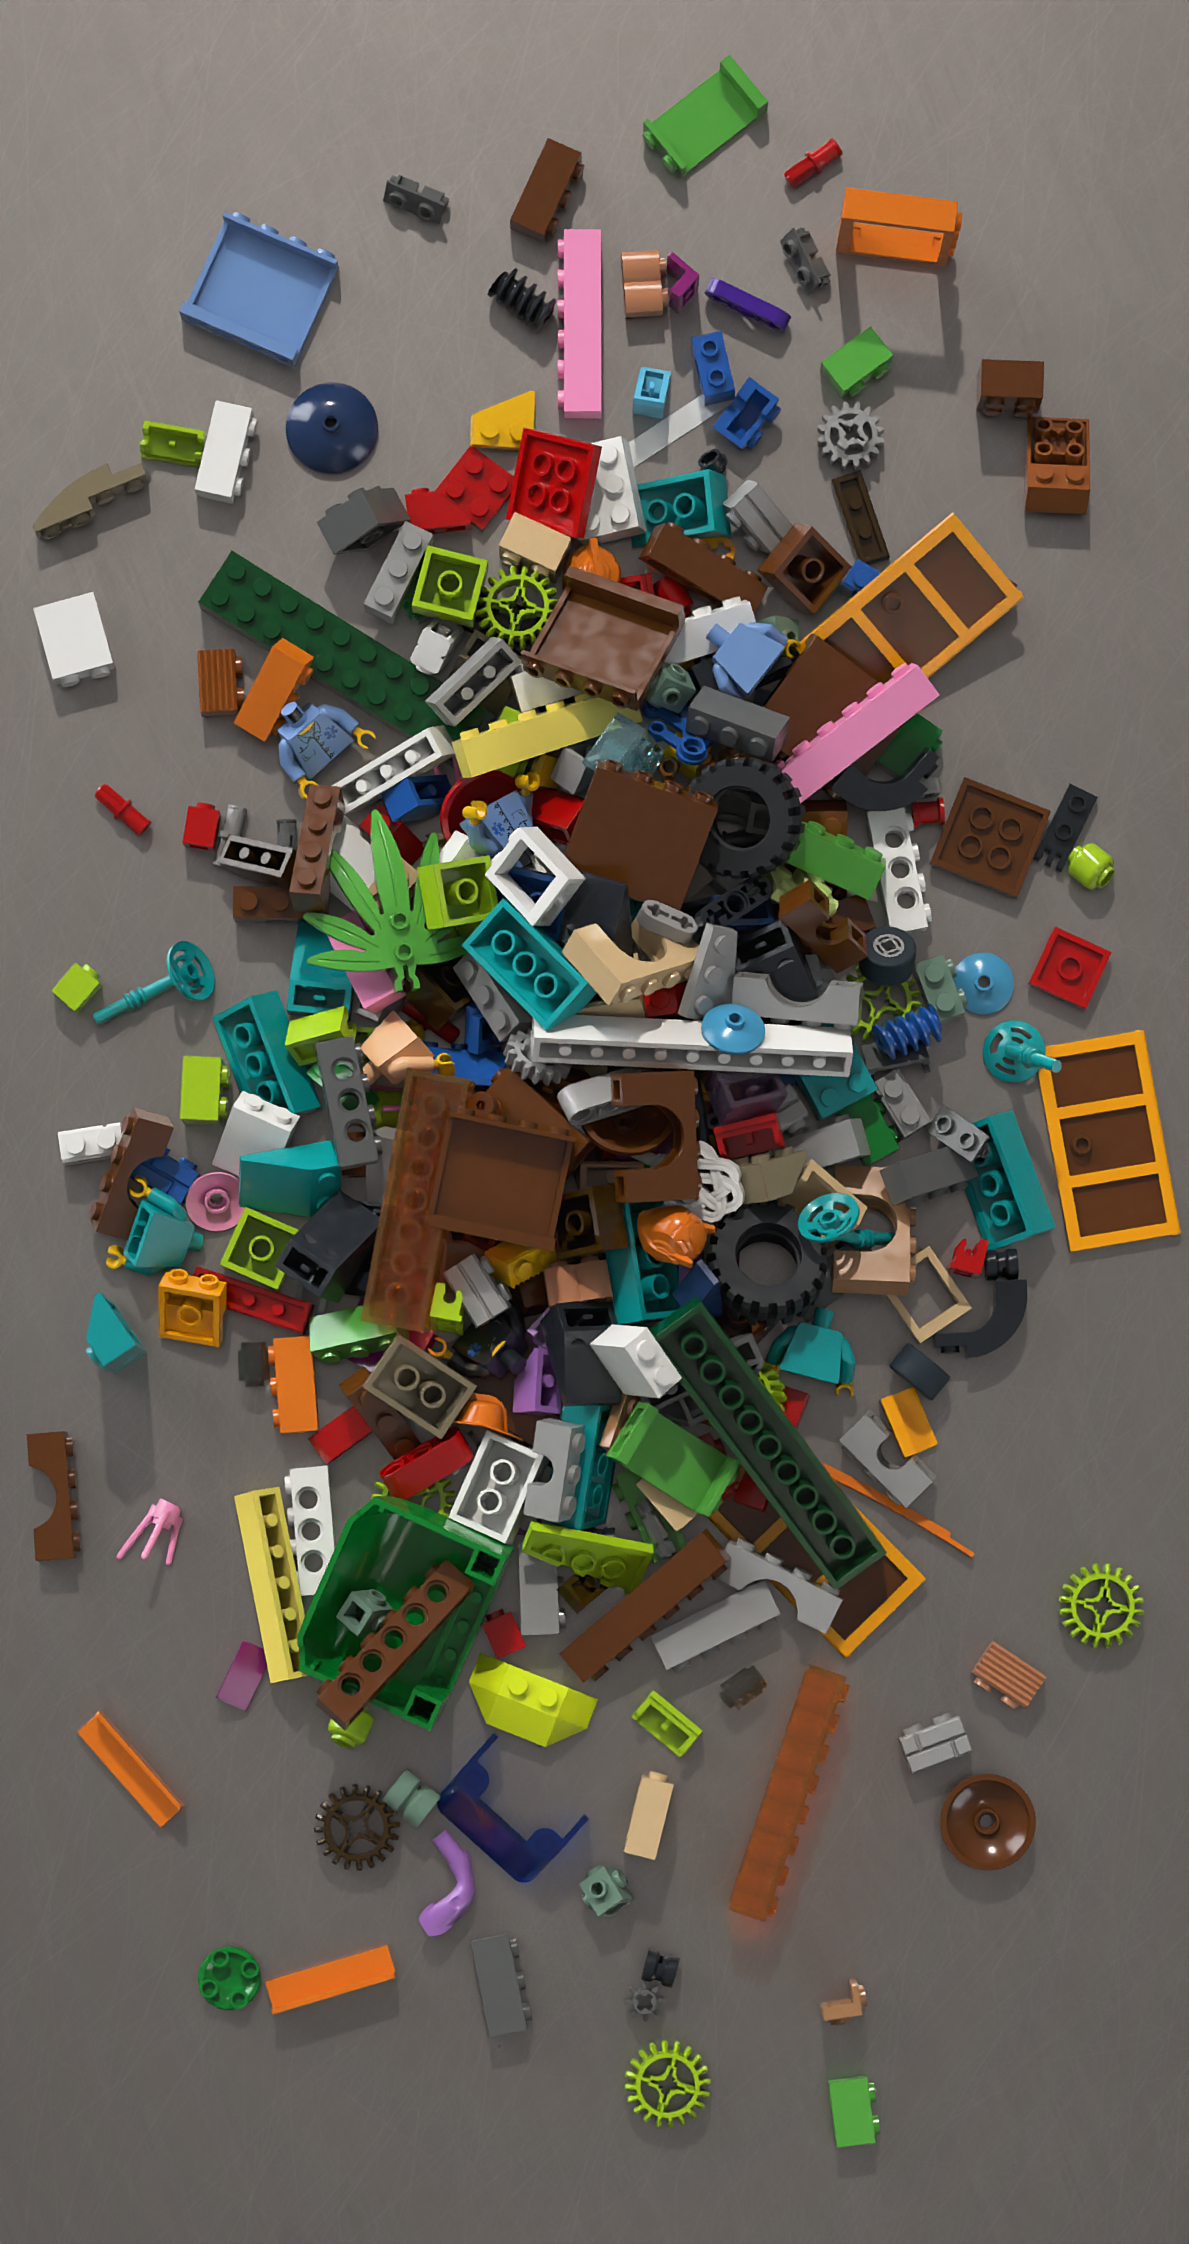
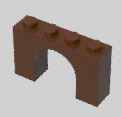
[610,1071,702,1203]

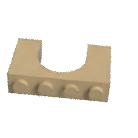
[562,915,699,1006]

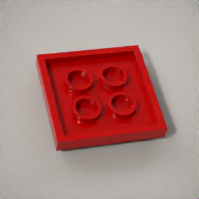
[506,428,602,539]

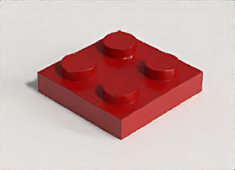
[435,446,514,532]
[1028,926,1112,1010]

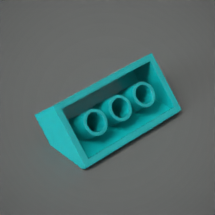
[461,898,597,1031]
[212,990,321,1117]
[965,1110,1056,1250]
[86,1292,147,1373]
[546,1405,616,1531]

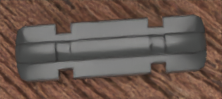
[635,1499,676,1559]

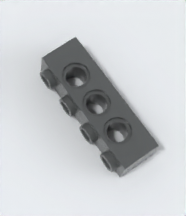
[314,1036,383,1171]

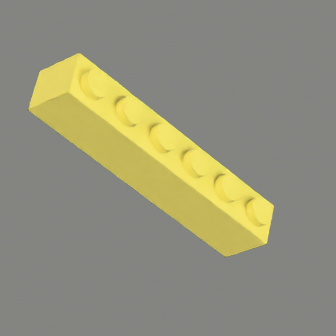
[451,693,643,778]
[234,1486,309,1683]

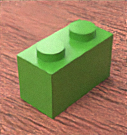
[820,326,893,399]
[828,2075,880,2148]

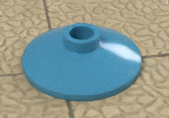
[953,953,1014,1015]
[701,1004,765,1055]

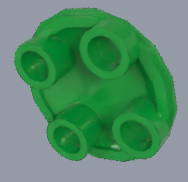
[197,1946,261,2011]

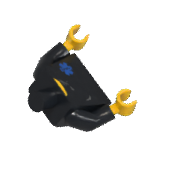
[428,1282,529,1379]

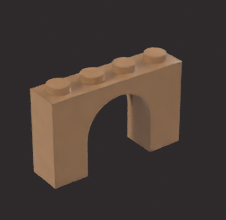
[832,1165,916,1295]

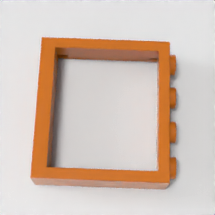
[836,187,962,266]

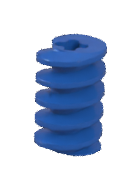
[872,1004,942,1060]

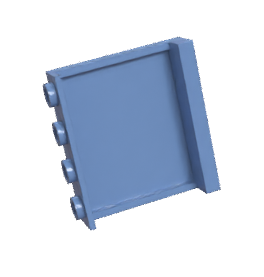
[179,212,339,368]

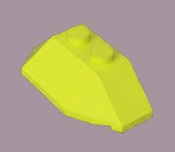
[469,1652,598,1747]

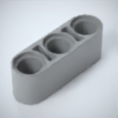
[557,1067,644,1126]

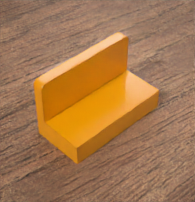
[879,1387,937,1459]

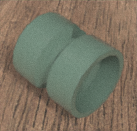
[381,1769,441,1829]

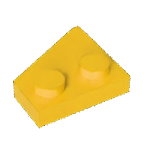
[470,391,535,451]

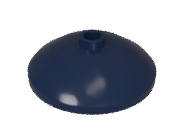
[286,382,378,474]

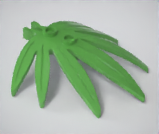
[303,810,469,993]

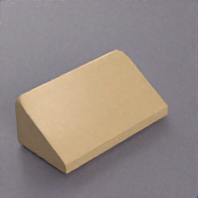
[636,1479,698,1532]

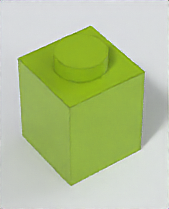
[51,963,102,1015]

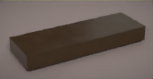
[831,470,890,565]

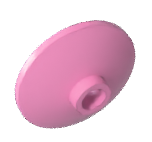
[185,1172,244,1231]

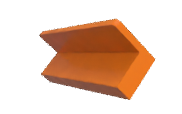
[77,1711,185,1828]
[265,1945,397,2015]

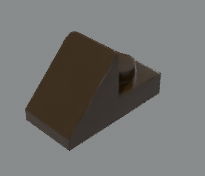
[557,1574,608,1614]

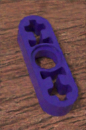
[704,278,791,332]

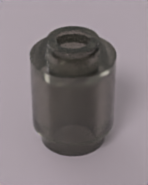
[238,1342,270,1387]
[719,1665,768,1711]

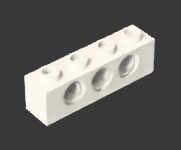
[332,725,455,814]
[865,807,932,934]
[284,1466,336,1596]

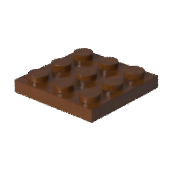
[929,777,1051,899]

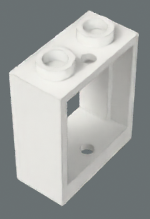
[485,827,586,926]

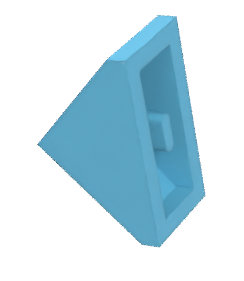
[632,367,671,419]

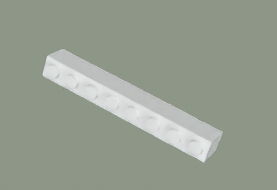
[508,597,756,712]

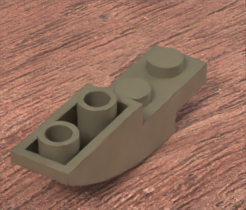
[33,463,148,539]

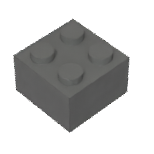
[317,486,411,555]

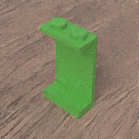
[642,55,768,178]
[606,1401,740,1517]

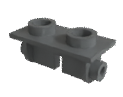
[383,174,450,224]
[780,227,831,295]
[926,1104,991,1163]

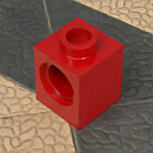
[182,803,221,852]
[482,1608,526,1659]

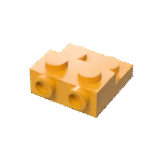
[158,1269,227,1347]

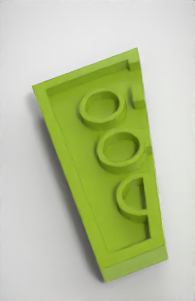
[522,1521,654,1595]

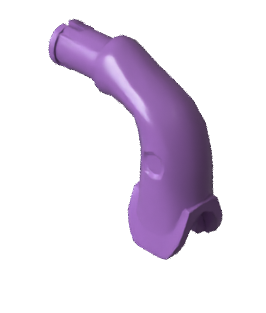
[419,1830,476,1937]

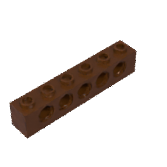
[316,1559,475,1731]

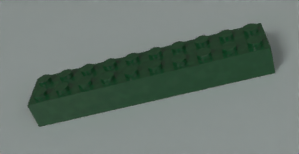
[198,550,495,768]
[649,1295,887,1590]

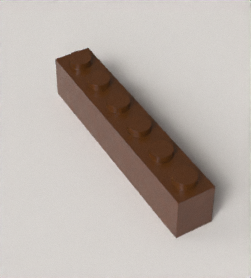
[559,1528,731,1683]

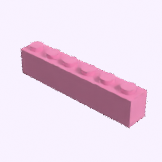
[558,229,601,419]
[774,663,940,803]

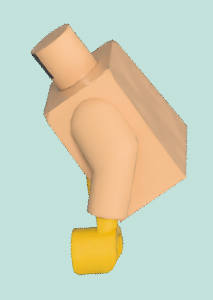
[360,1010,455,1087]

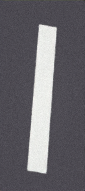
[629,395,733,467]

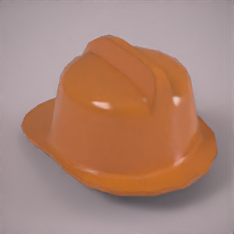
[453,1393,523,1441]

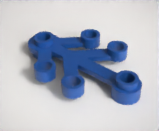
[643,670,720,766]

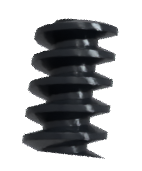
[487,268,556,333]

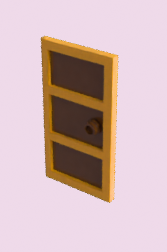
[795,512,1024,685]
[1037,1030,1181,1253]
[707,1466,926,1658]

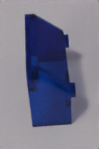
[437,1732,589,1883]

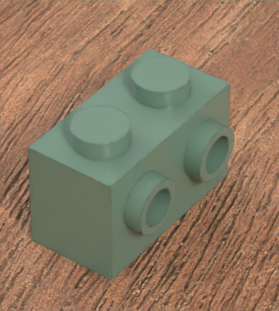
[913,954,968,1024]

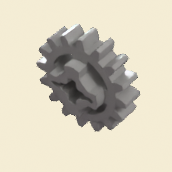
[817,401,884,470]
[503,1028,572,1085]

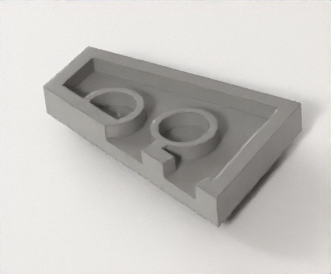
[677,923,738,1021]

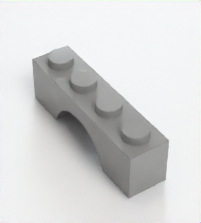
[732,972,864,1030]
[717,1538,845,1634]

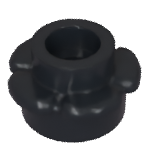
[698,449,728,474]

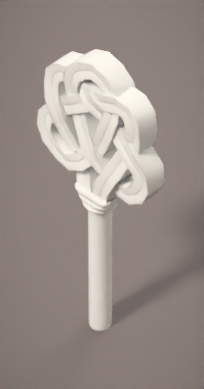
[575,1125,745,1223]

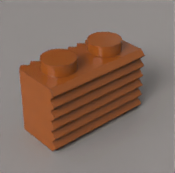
[197,648,245,717]

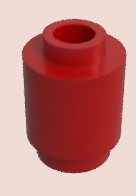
[653,576,695,618]

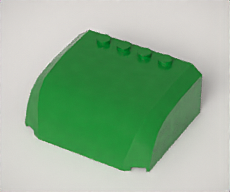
[297,1496,515,1731]

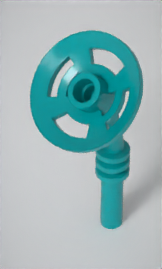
[92,941,215,1025]
[983,1020,1062,1083]
[798,1193,895,1249]

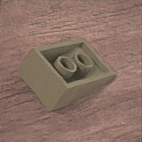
[362,1334,477,1439]

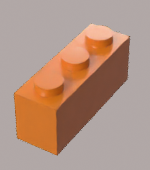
[233,638,315,742]
[268,1336,319,1435]

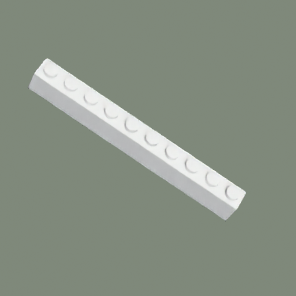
[531,1015,853,1077]

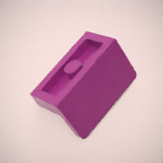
[666,252,699,314]

